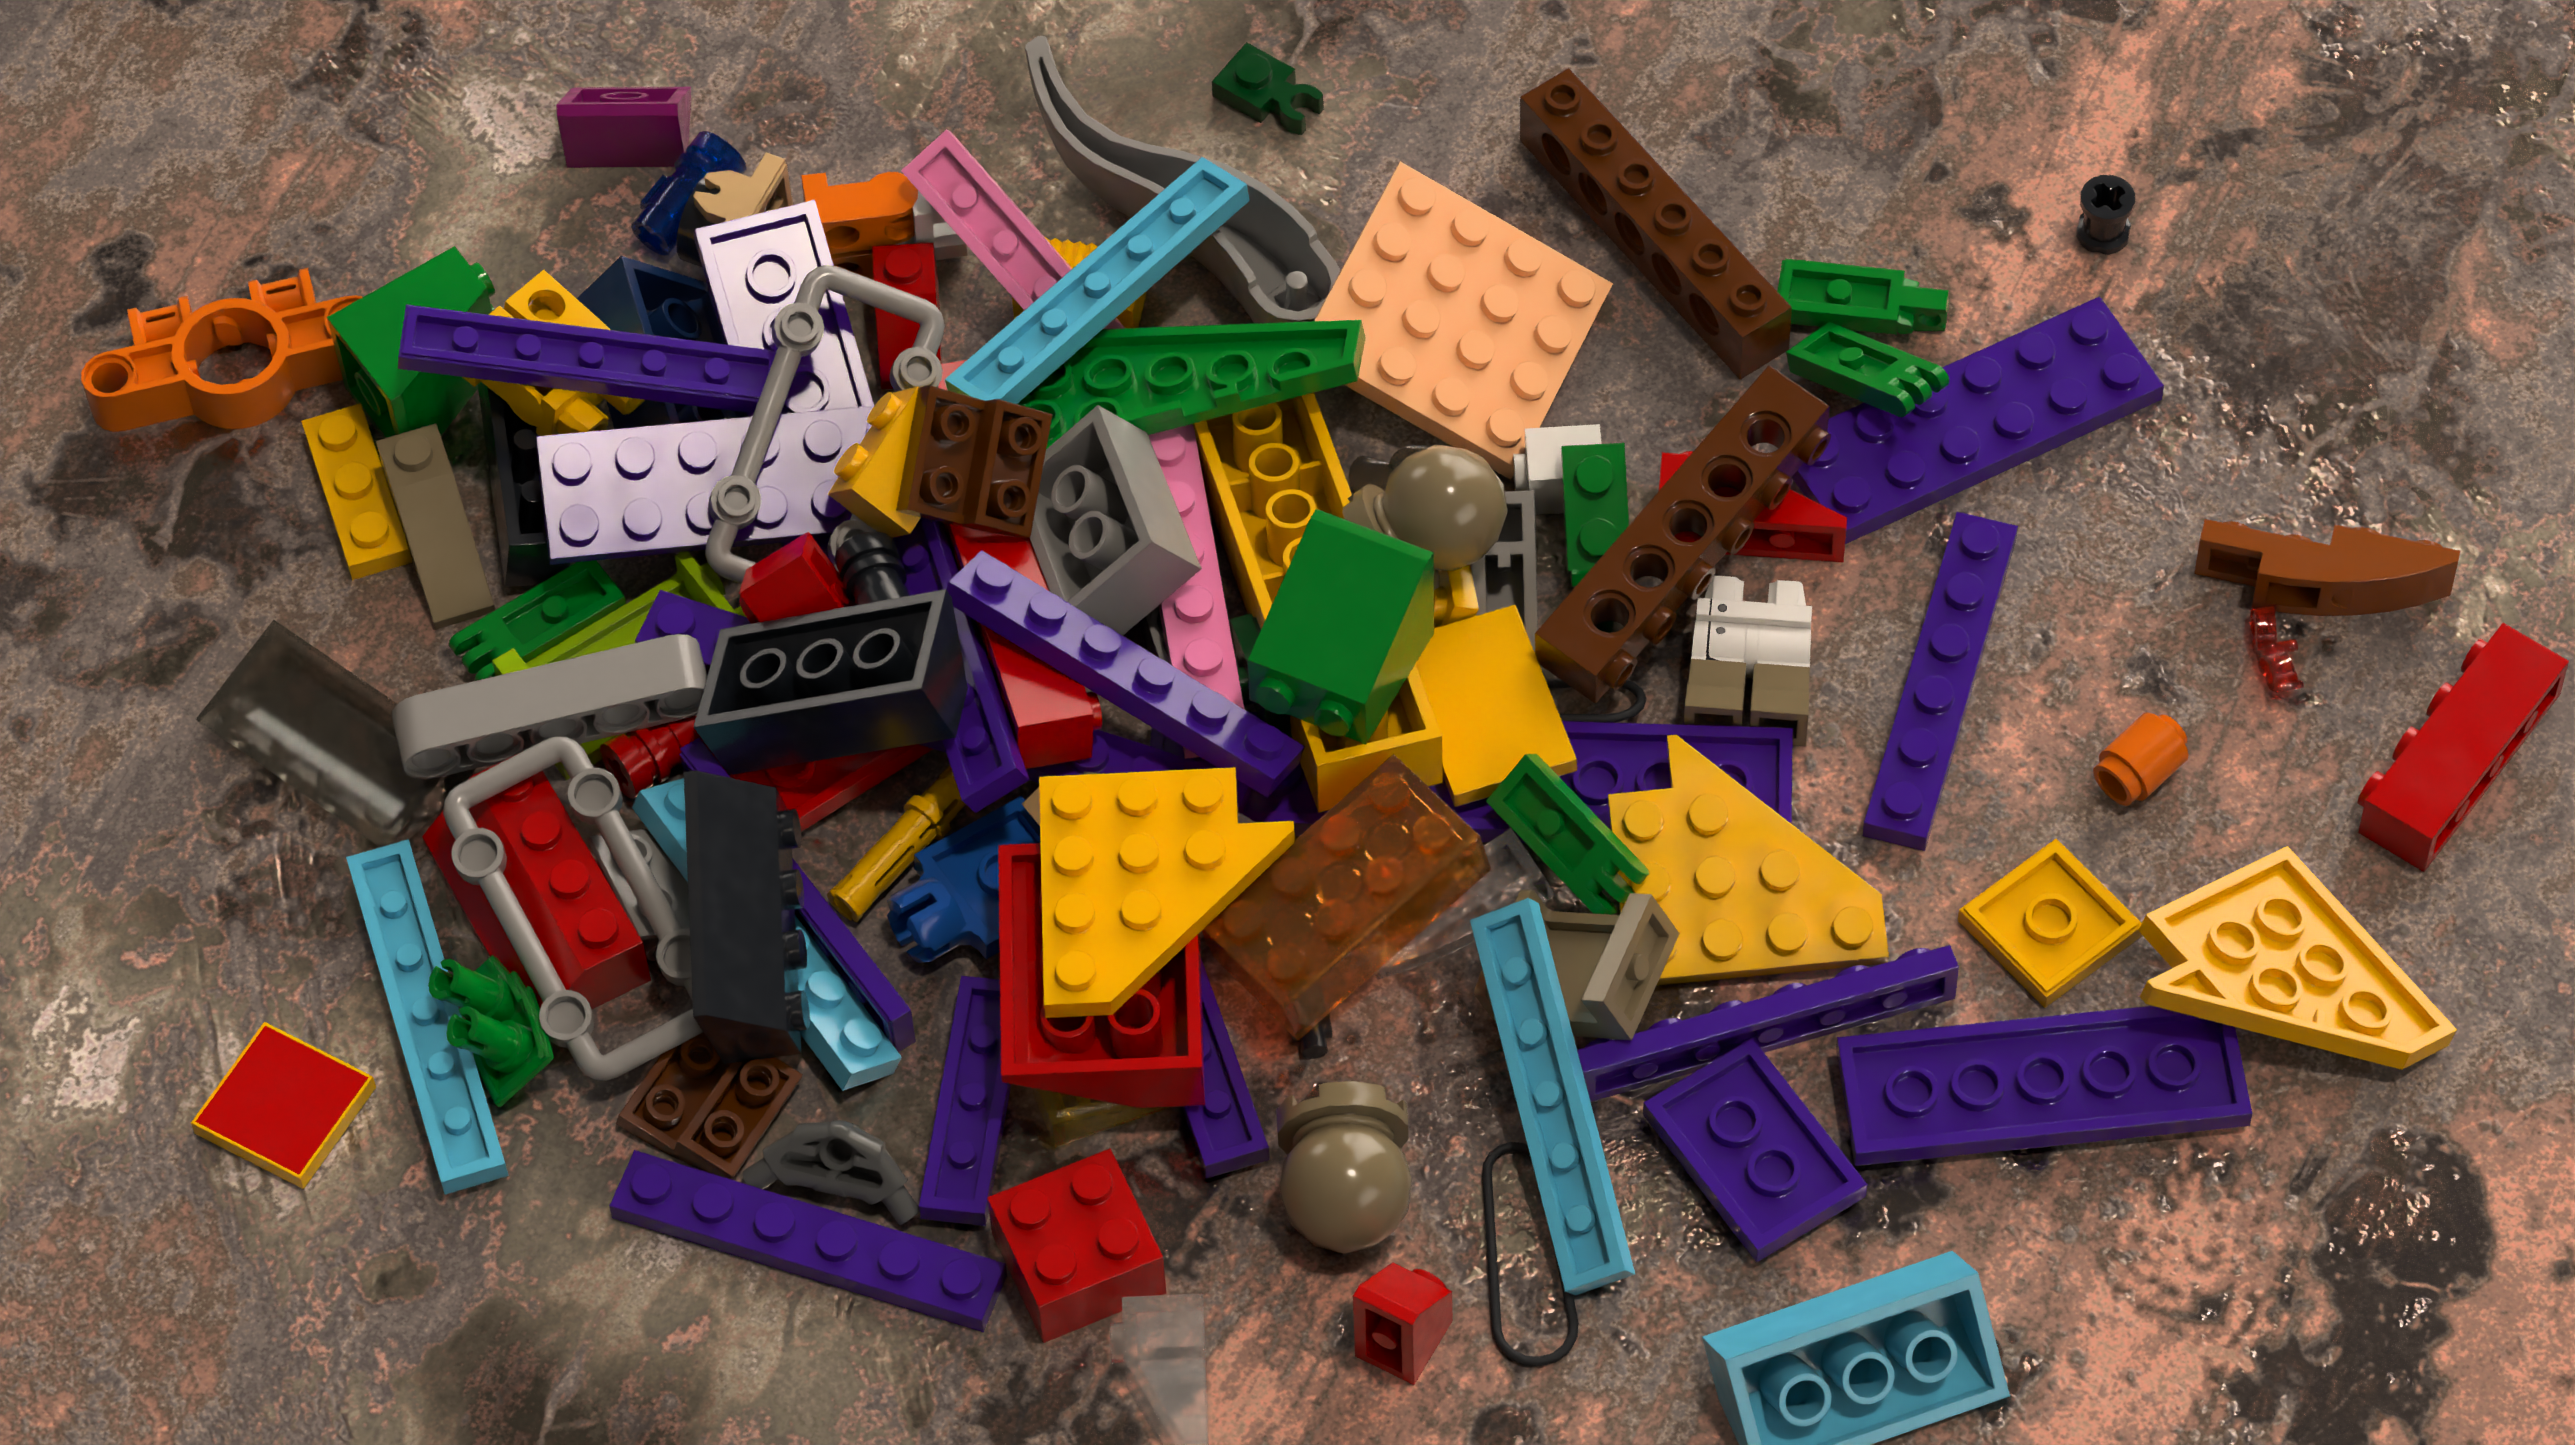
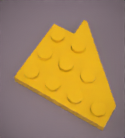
[1608,735,1889,985]
[1039,767,1295,1018]
[2138,846,2457,1070]

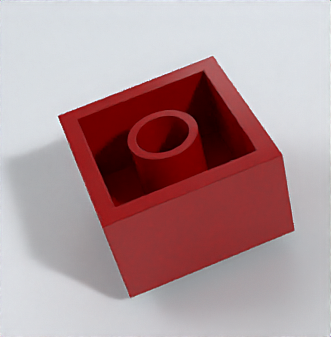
[987,1148,1167,1343]

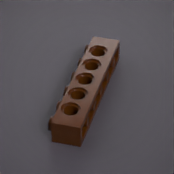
[1520,68,1792,380]
[1535,365,1831,704]

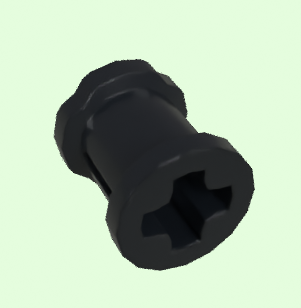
[2076,175,2135,255]

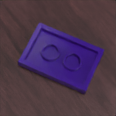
[1643,1038,1867,1262]

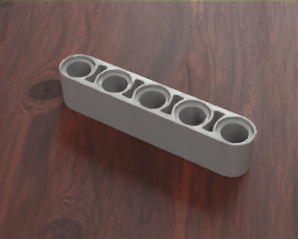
[392,634,707,779]

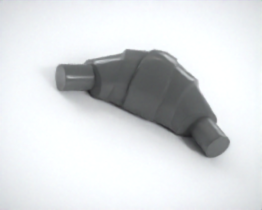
[743,1120,920,1225]

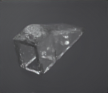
[1110,1293,1209,1445]

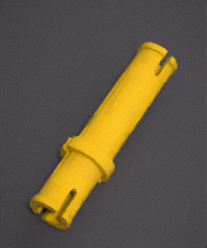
[827,764,966,922]

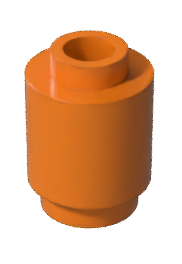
[2093,712,2189,806]

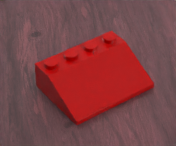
[998,843,1205,1108]

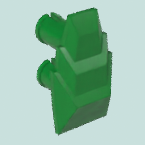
[428,955,554,1107]

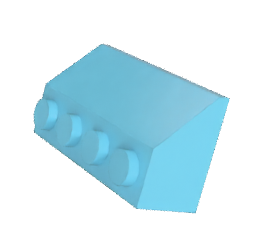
[1702,1251,2010,1445]

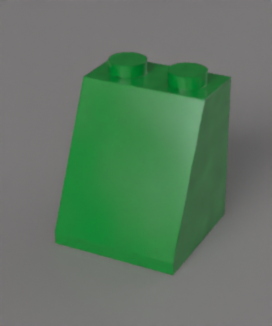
[327,246,495,439]
[1248,509,1434,744]

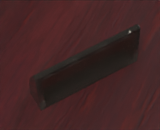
[196,620,476,848]

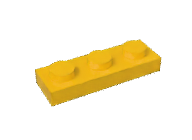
[301,403,412,580]

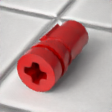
[600,715,706,799]

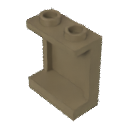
[1474,890,1680,1040]

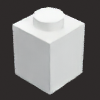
[1513,424,1602,515]

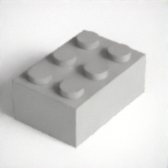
[1030,405,1202,636]

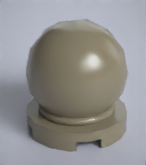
[1342,445,1508,590]
[1276,1081,1412,1254]

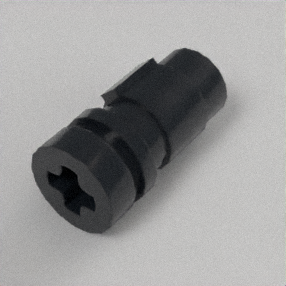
[834,531,910,605]

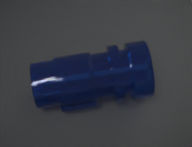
[631,131,747,256]

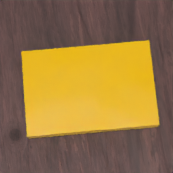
[1416,604,1577,807]

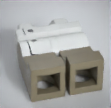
[1684,575,1812,746]

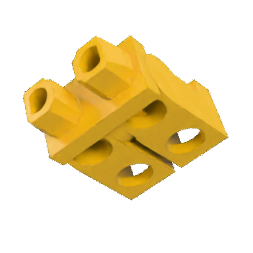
[462,270,644,436]

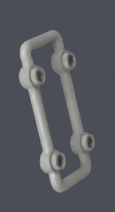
[705,265,945,584]
[443,736,703,1081]

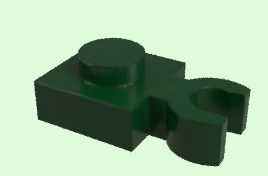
[1212,42,1324,135]

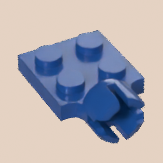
[887,795,1041,963]

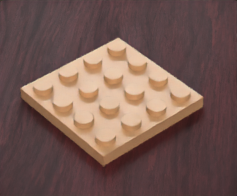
[1314,161,1613,480]

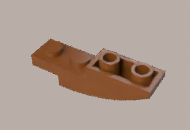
[2194,519,2460,616]

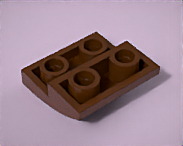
[896,386,1052,538]
[616,1032,803,1180]

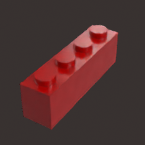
[2357,623,2569,872]

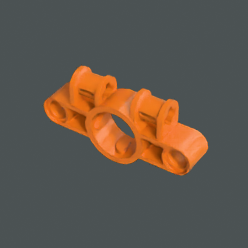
[81,268,362,432]

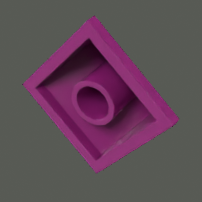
[556,87,691,168]

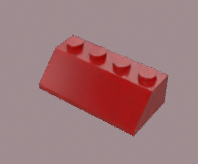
[422,751,651,1009]

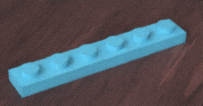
[945,157,1250,404]
[632,778,902,1091]
[346,839,509,1195]
[1470,898,1635,1296]

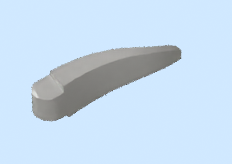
[1025,36,1340,324]

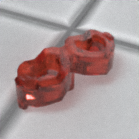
[2249,604,2304,693]

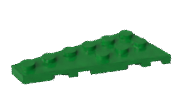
[997,320,1366,449]

